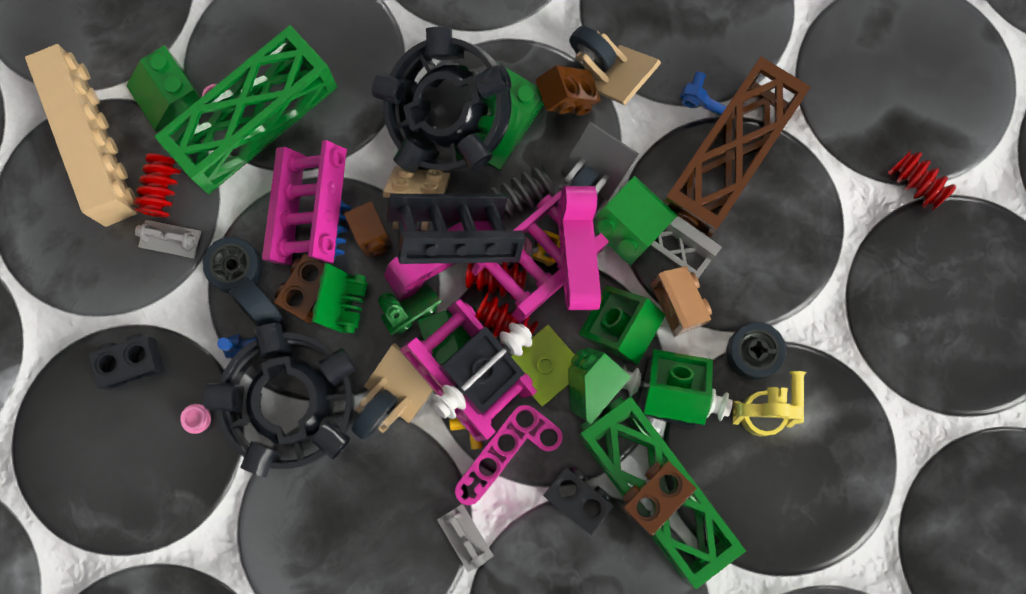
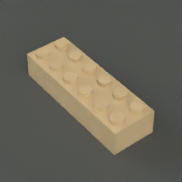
[25,44,138,227]

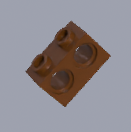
[535,65,601,116]
[344,201,393,258]
[274,253,325,325]
[621,461,697,536]

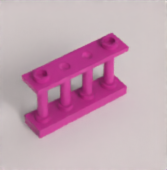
[262,140,347,266]
[471,191,609,323]
[399,299,537,442]

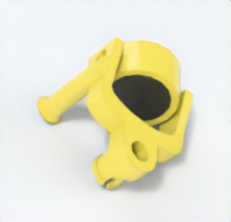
[733,371,807,437]

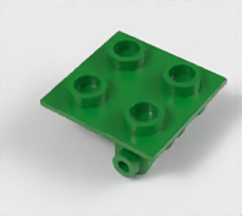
[312,263,368,334]
[378,284,442,336]

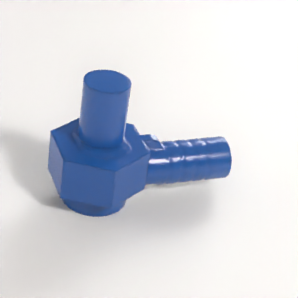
[680,72,727,116]
[217,334,256,359]

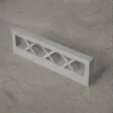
[619,179,722,279]

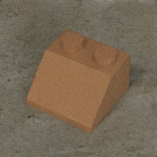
[651,266,712,337]

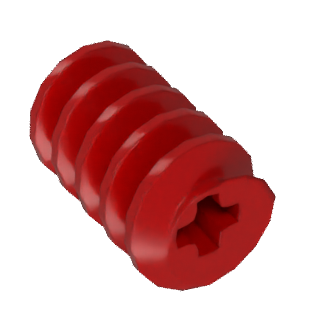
[888,150,957,211]
[133,153,181,218]
[465,262,528,300]
[475,292,539,347]

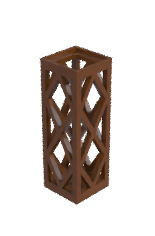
[664,56,811,238]

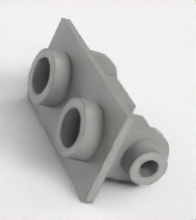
[135,220,202,259]
[437,504,494,572]

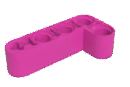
[558,186,601,310]
[384,221,493,301]
[455,405,562,505]

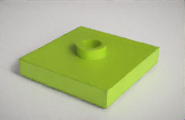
[511,325,575,407]

